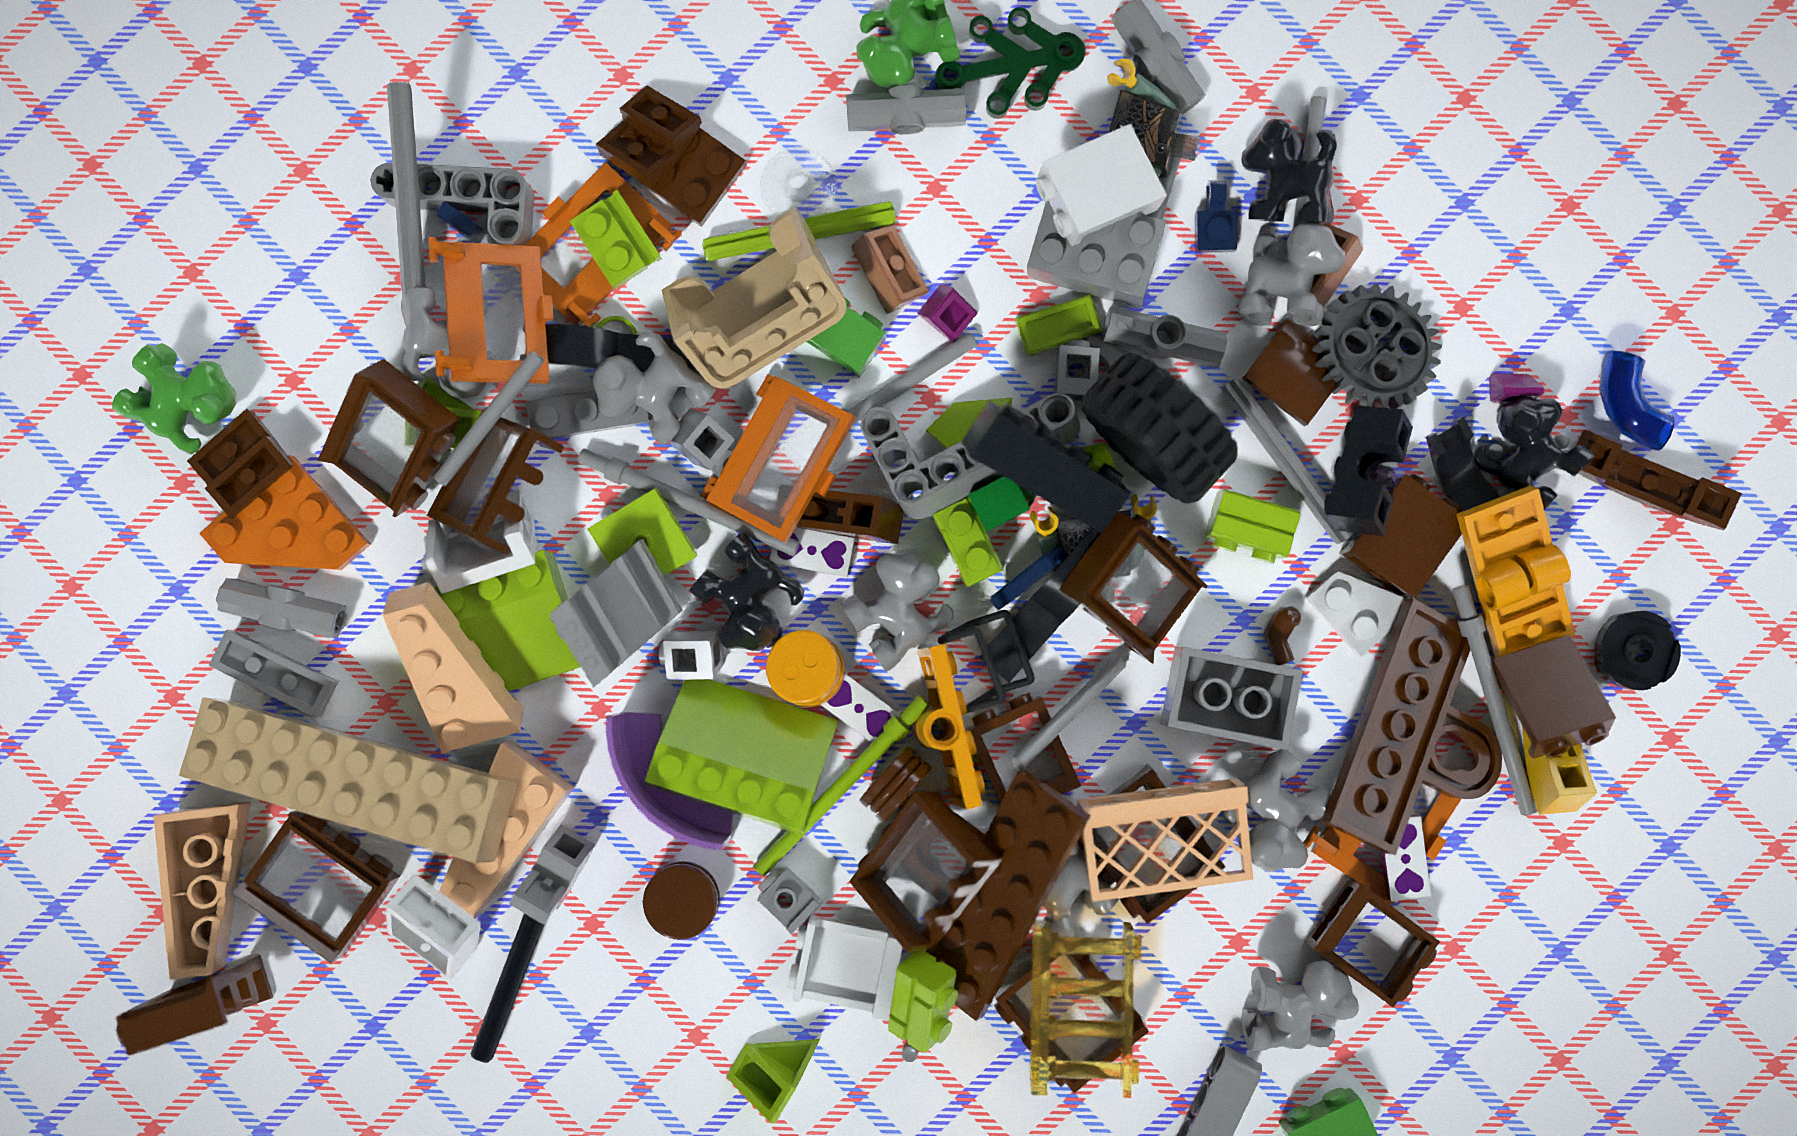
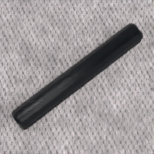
[470,913,544,1063]

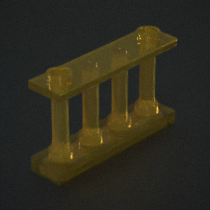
[1029,919,1142,1098]

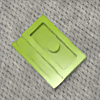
[569,190,663,290]

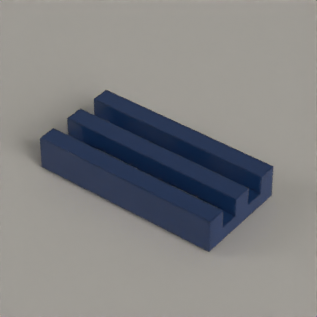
[990,545,1069,611]

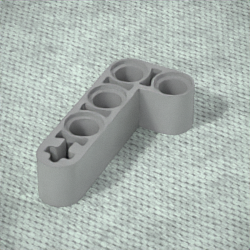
[370,163,534,245]

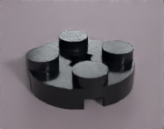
[1594,611,1681,691]

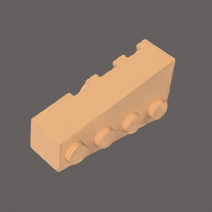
[382,582,524,753]
[439,740,575,919]
[153,801,251,980]

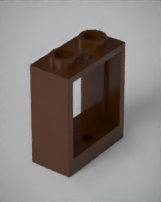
[967,692,1081,804]
[1304,878,1440,1008]

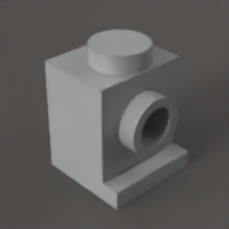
[1054,340,1100,401]
[659,628,723,679]
[757,866,821,935]

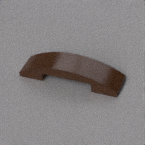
[1575,429,1742,531]

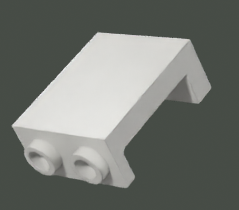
[1036,124,1167,246]
[421,489,535,594]
[787,915,903,1021]

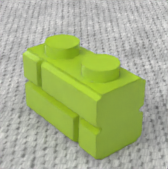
[1205,489,1301,564]
[932,497,1004,588]
[888,950,958,1053]

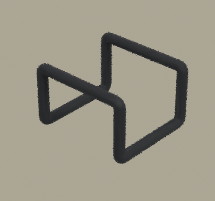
[937,610,1035,713]

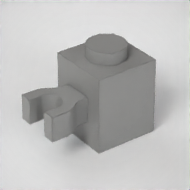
[669,409,735,477]

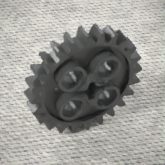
[1312,283,1442,409]

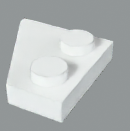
[1304,571,1406,657]

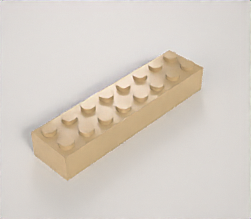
[179,697,517,863]

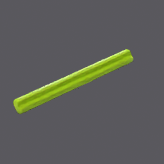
[702,201,896,261]

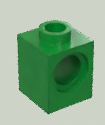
[968,477,1034,532]

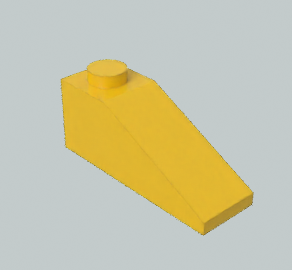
[1522,726,1598,815]

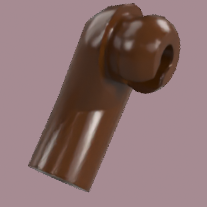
[1264,606,1301,666]

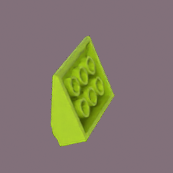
[433,550,581,692]
[644,679,839,835]

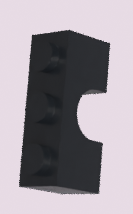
[1324,406,1413,536]

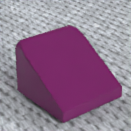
[918,284,978,342]
[1489,373,1544,403]

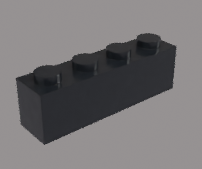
[961,401,1131,533]

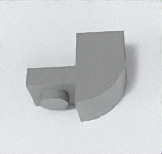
[509,824,595,924]

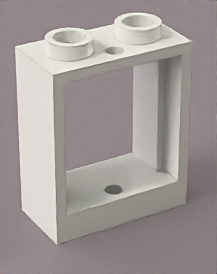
[386,873,481,980]

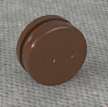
[859,746,932,822]
[642,861,720,940]

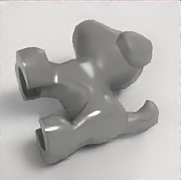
[1238,222,1345,326]
[401,287,497,398]
[592,330,716,445]
[840,552,954,672]
[1222,749,1331,872]
[1040,842,1119,947]
[1241,961,1359,1051]

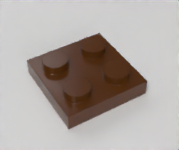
[636,127,747,227]

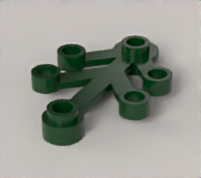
[935,7,1085,119]

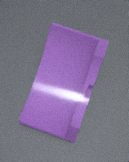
[606,711,734,850]

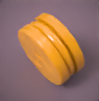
[766,630,845,707]

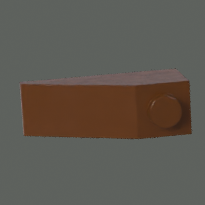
[775,485,904,545]

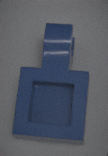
[1194,181,1237,253]

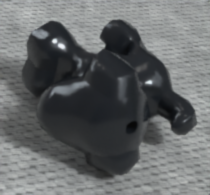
[1241,119,1337,224]
[1473,396,1595,510]
[689,532,805,651]

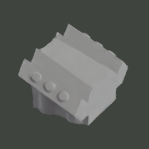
[550,539,683,689]

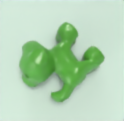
[856,0,960,89]
[112,343,237,454]

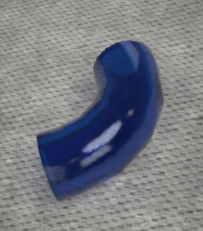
[1598,350,1675,451]

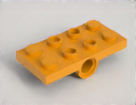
[1456,486,1575,659]
[911,644,986,810]

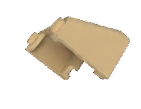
[661,206,847,388]

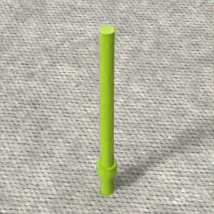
[753,695,930,877]

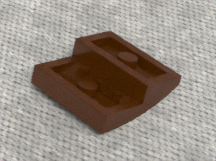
[595,85,702,188]
[1241,318,1336,427]
[187,409,293,519]

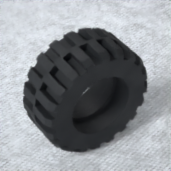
[1081,353,1238,504]

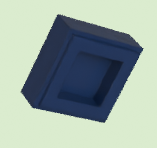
[436,201,487,243]

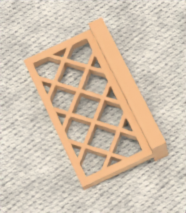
[1077,778,1254,902]

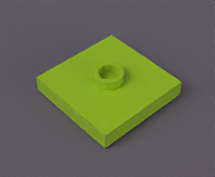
[587,487,699,575]

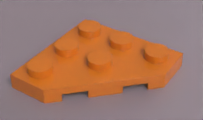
[199,455,371,570]

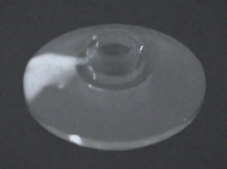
[759,147,837,218]

